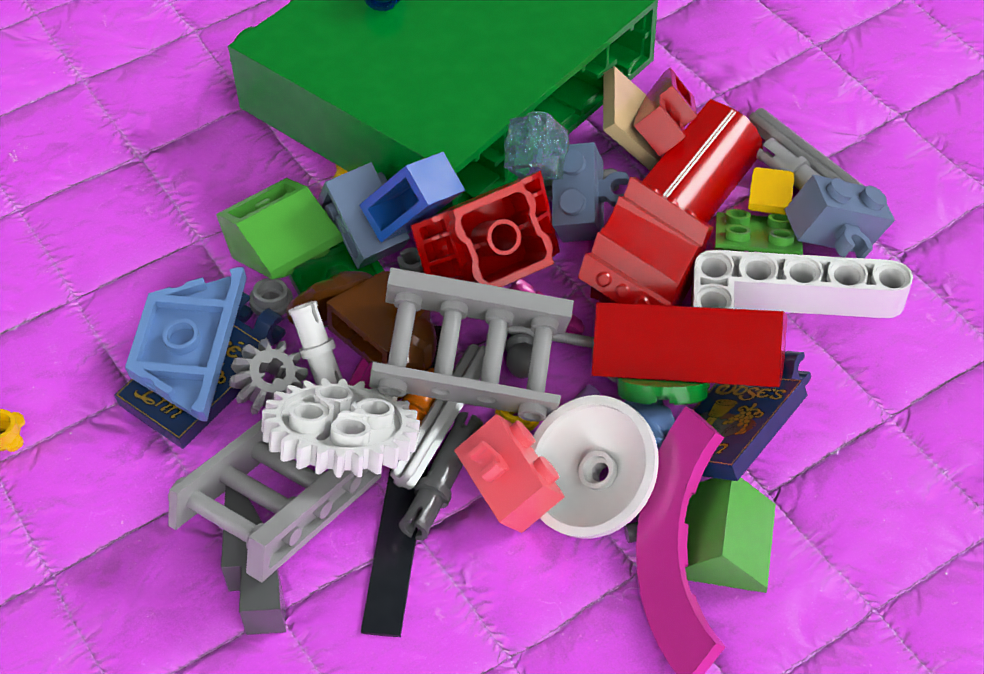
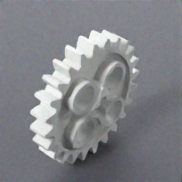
[261,378,420,477]

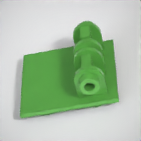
[714,209,803,255]

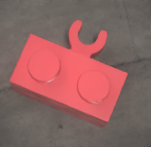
[454,414,565,533]

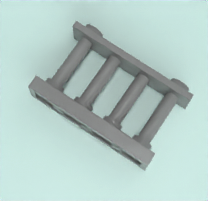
[369,267,574,422]
[168,419,383,583]

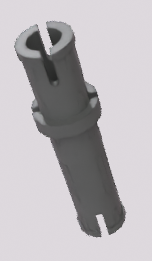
[399,412,483,540]

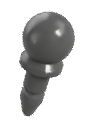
[505,334,534,379]

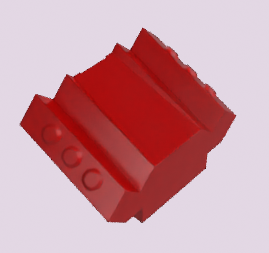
[411,170,560,287]
[578,177,713,306]

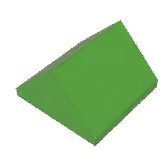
[685,478,776,593]

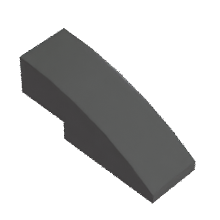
[221,486,286,635]

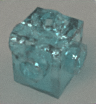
[504,111,569,181]

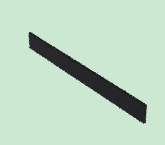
[361,325,442,638]

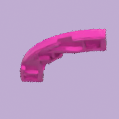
[636,406,725,674]

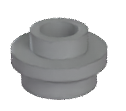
[249,278,293,315]

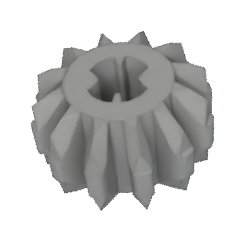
[229,338,308,415]

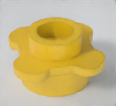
[0,409,25,452]

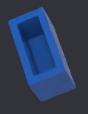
[359,152,465,243]

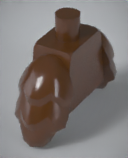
[285,271,437,401]

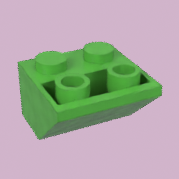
[216,178,344,280]

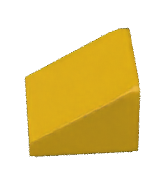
[748,167,794,215]

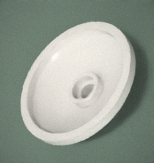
[532,395,659,539]

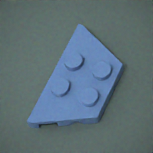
[125,267,247,421]

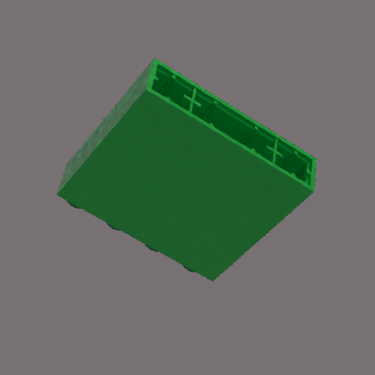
[228,0,658,215]

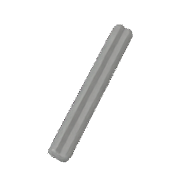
[749,108,864,186]
[390,344,485,489]

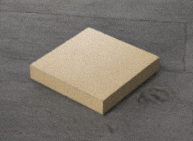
[603,66,664,171]

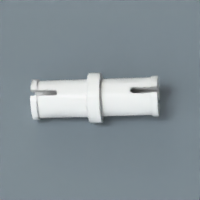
[288,301,343,385]

